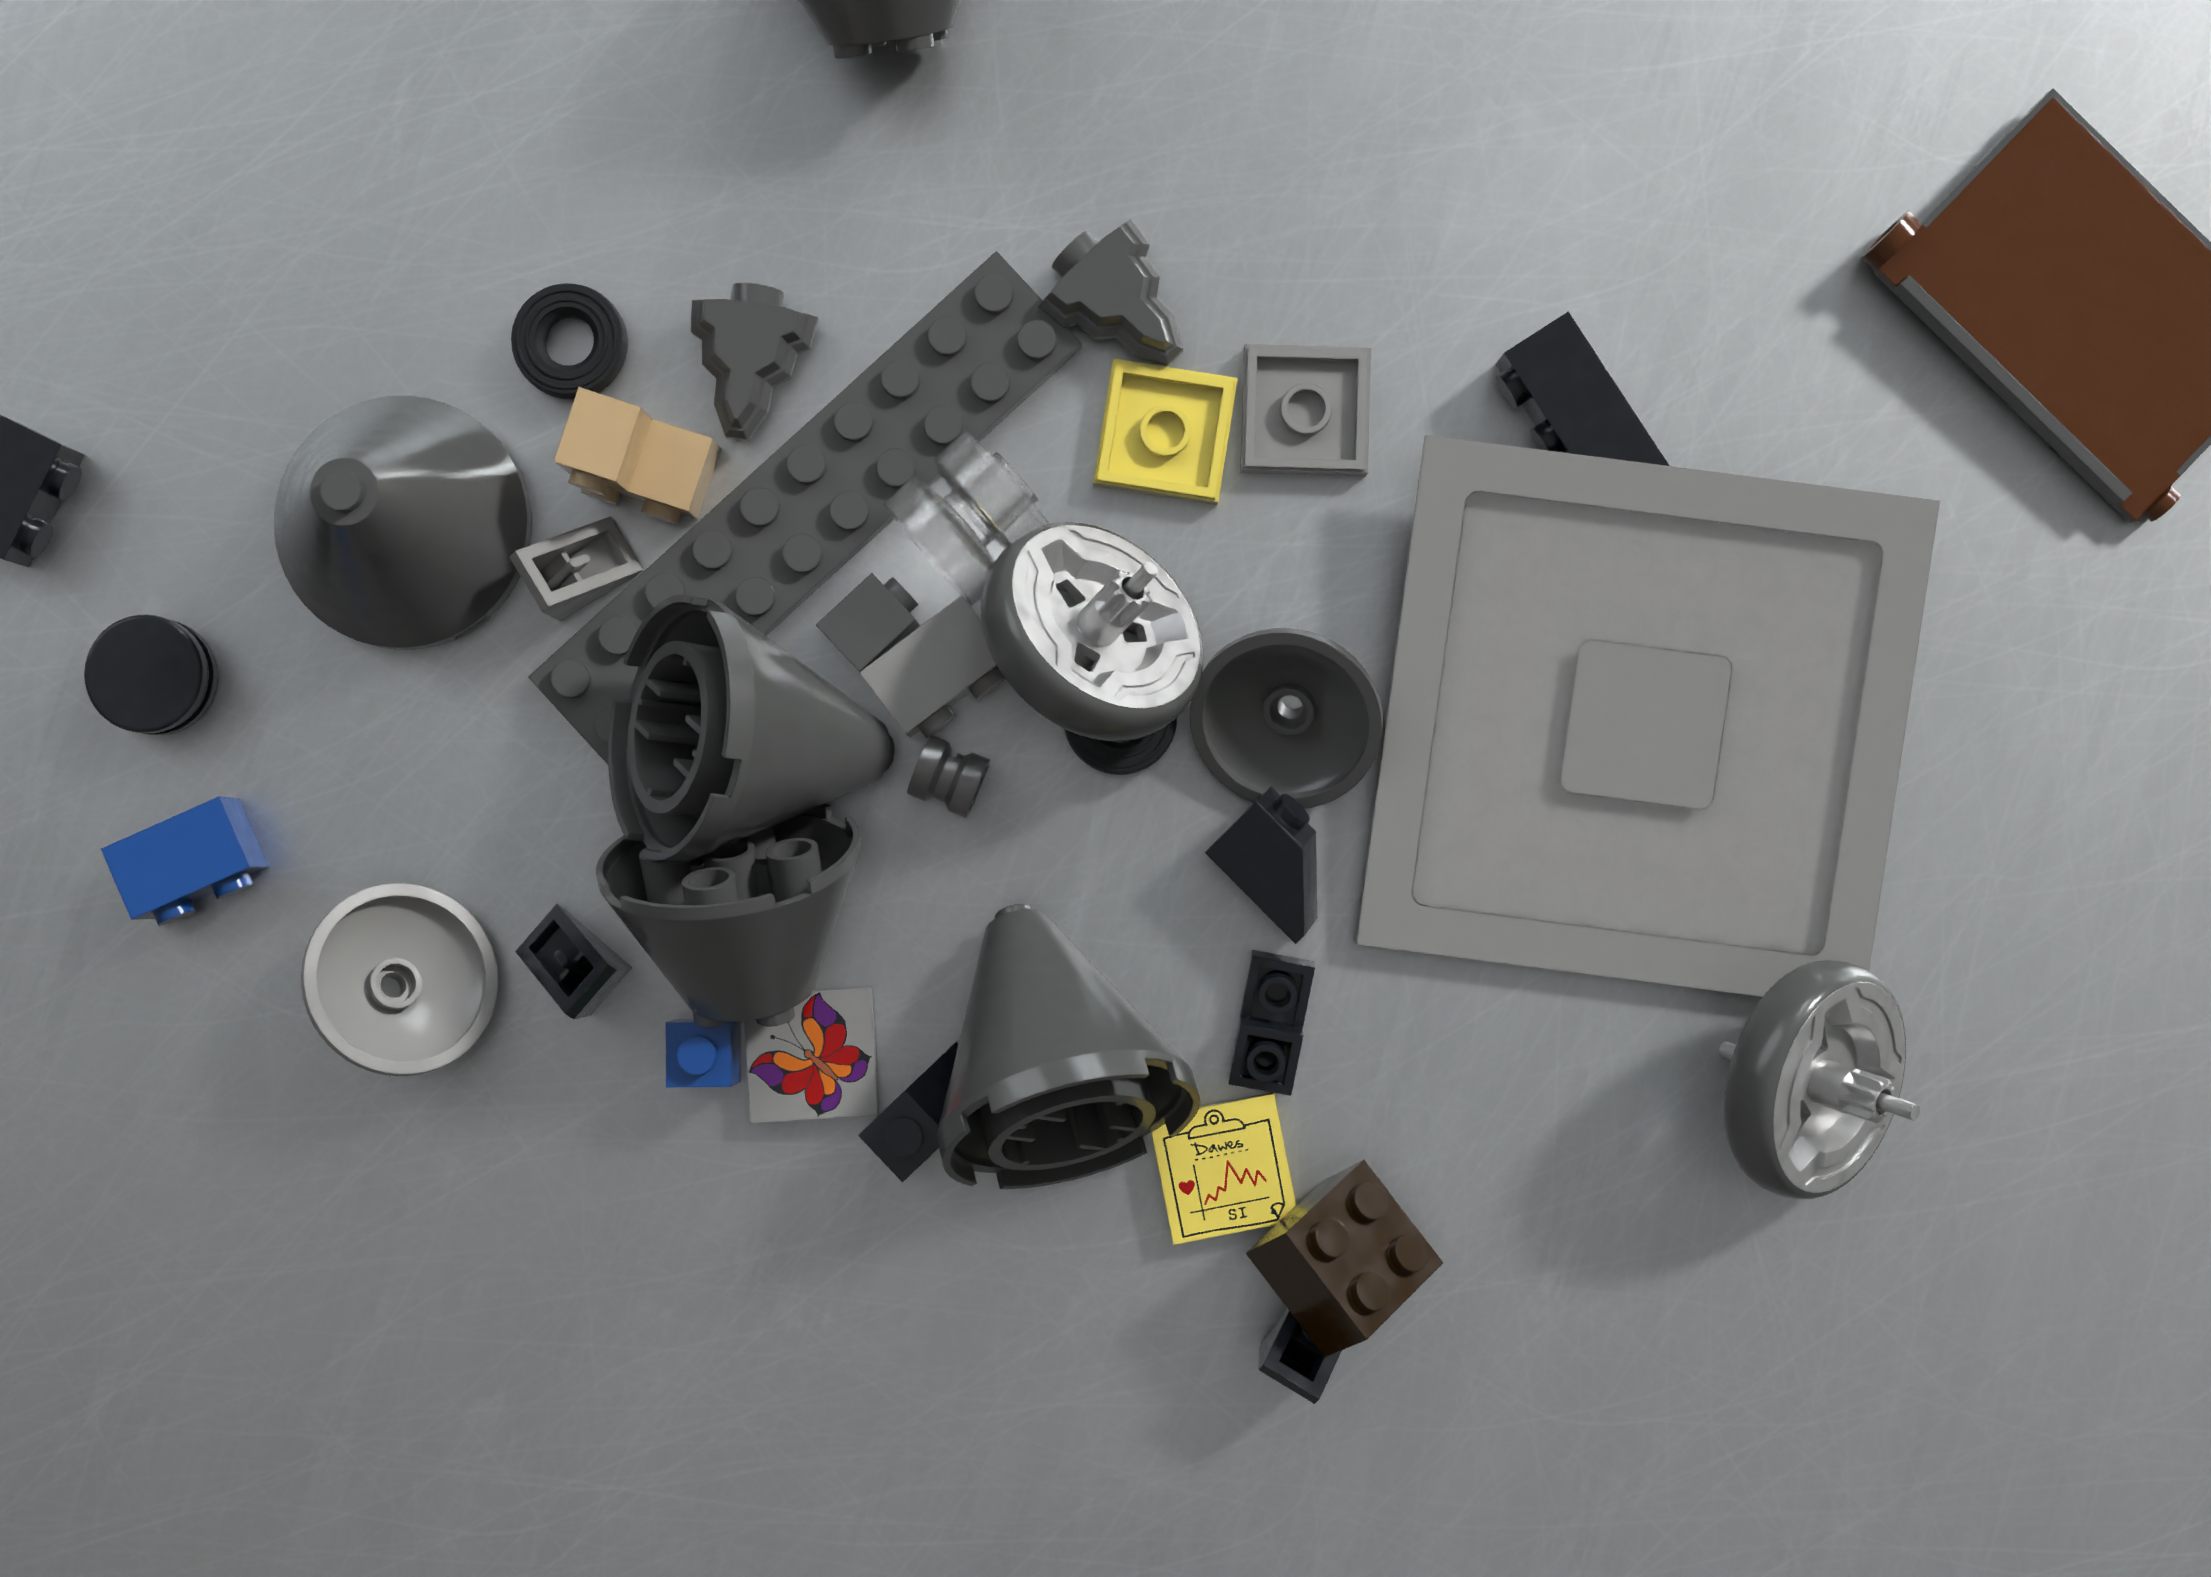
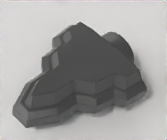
[1038,219,1184,367]
[691,283,819,441]

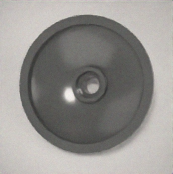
[1190,628,1383,809]

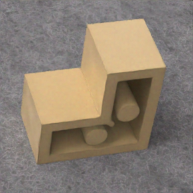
[554,387,721,524]

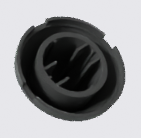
[274,396,532,650]
[608,594,895,862]
[937,904,1200,1189]

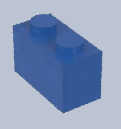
[101,796,269,926]

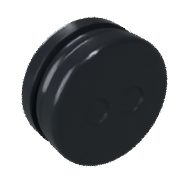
[84,614,218,735]

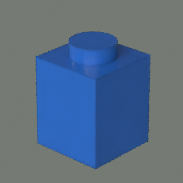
[666,1019,741,1088]

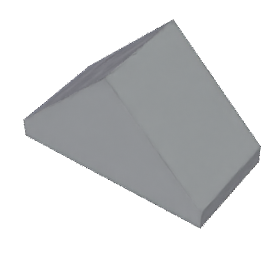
[509,516,643,621]

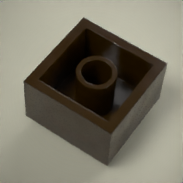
[1246,1160,1443,1357]

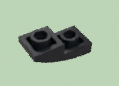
[1228,950,1315,1096]

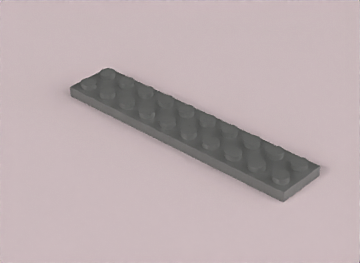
[528,251,1082,765]

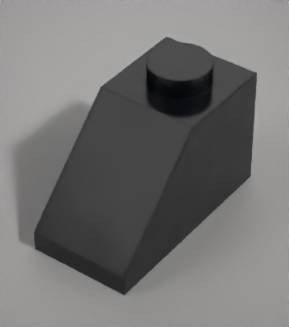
[1205,786,1318,944]
[858,1041,958,1183]

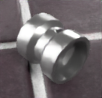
[907,735,990,818]

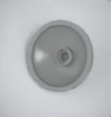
[301,883,499,1076]

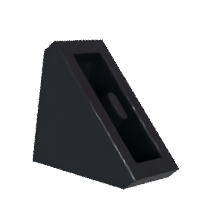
[515,904,633,1019]

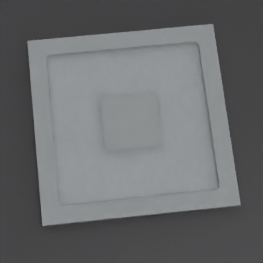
[1356,435,1940,997]

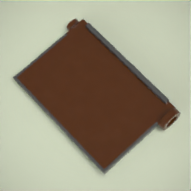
[1861,88,2211,523]

